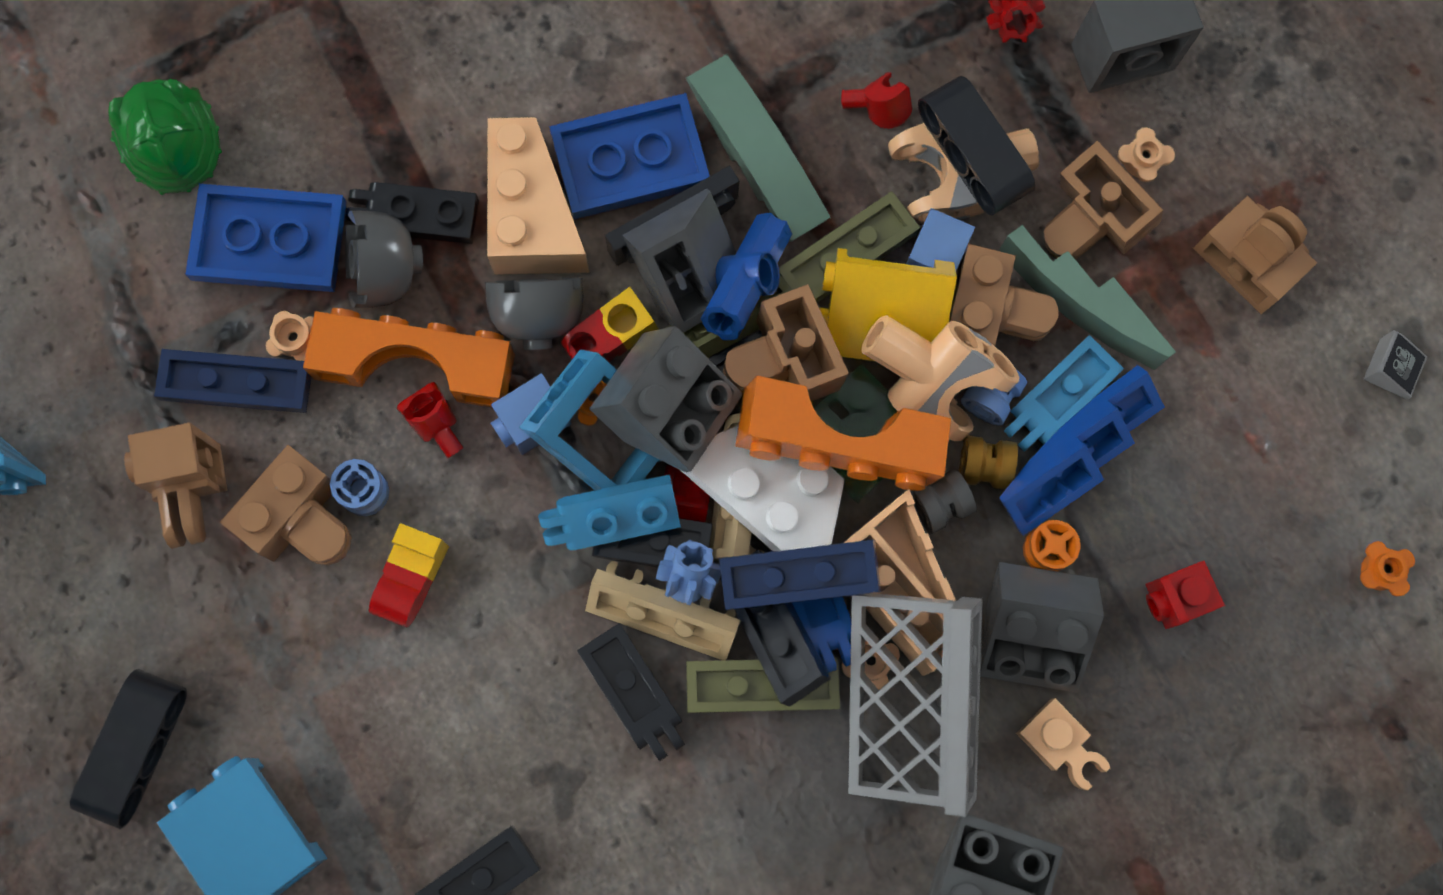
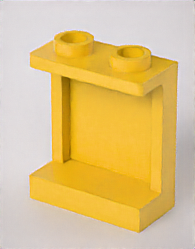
[819,248,957,361]

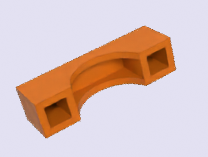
[303,308,515,407]
[735,375,951,491]

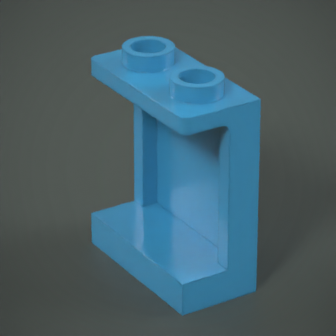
[157,756,328,895]

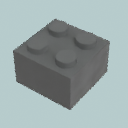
[1071,0,1204,93]

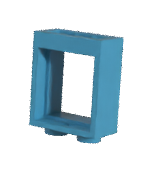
[519,350,661,490]

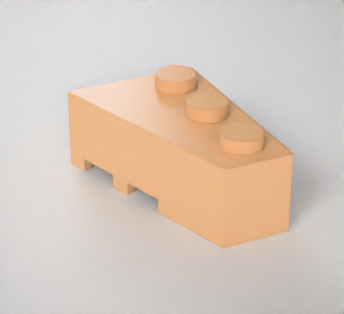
[487,117,589,275]
[844,489,956,676]

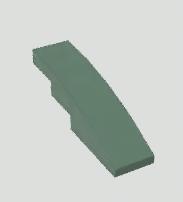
[685,54,831,242]
[999,225,1176,370]

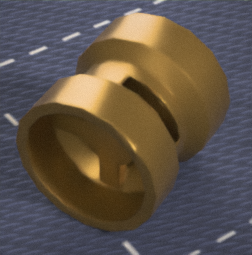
[959,435,1018,490]

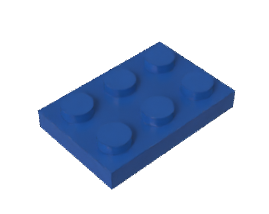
[549,93,710,220]
[185,183,347,292]

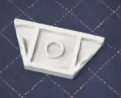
[679,426,845,552]

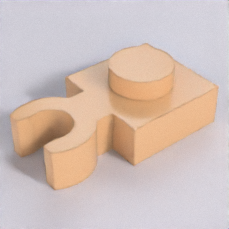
[1016,698,1110,791]

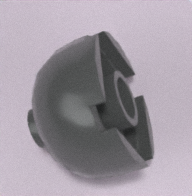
[345,211,423,308]
[485,277,584,350]

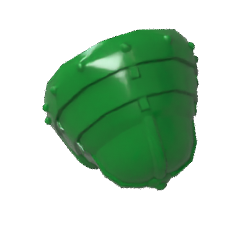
[108,79,222,195]

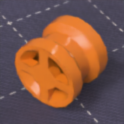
[1023,520,1081,572]

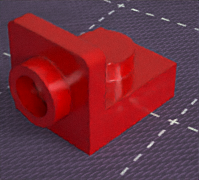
[1145,560,1225,629]

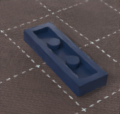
[154,349,311,413]
[719,539,881,610]

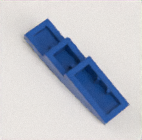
[999,365,1165,536]

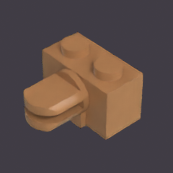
[1044,140,1163,260]
[1193,196,1317,314]
[949,244,1058,346]
[723,284,849,402]
[124,422,228,549]
[220,445,352,565]

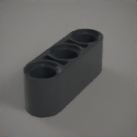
[917,76,1036,216]
[70,669,187,829]

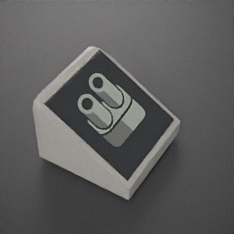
[1363,330,1427,400]

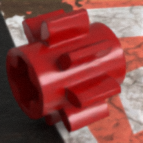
[986,0,1046,43]

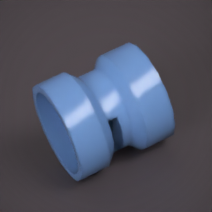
[961,370,1027,426]
[330,459,390,517]

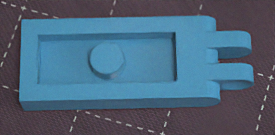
[1004,335,1124,452]
[538,474,681,550]

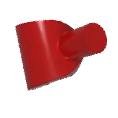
[841,72,912,129]
[397,382,464,459]

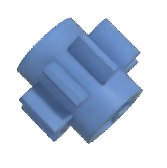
[656,540,721,605]

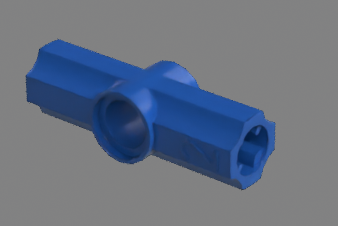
[701,213,792,340]

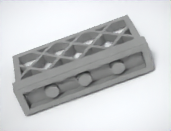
[848,593,982,817]

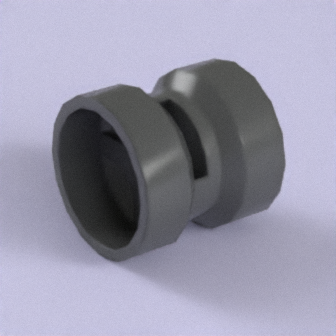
[910,469,977,534]

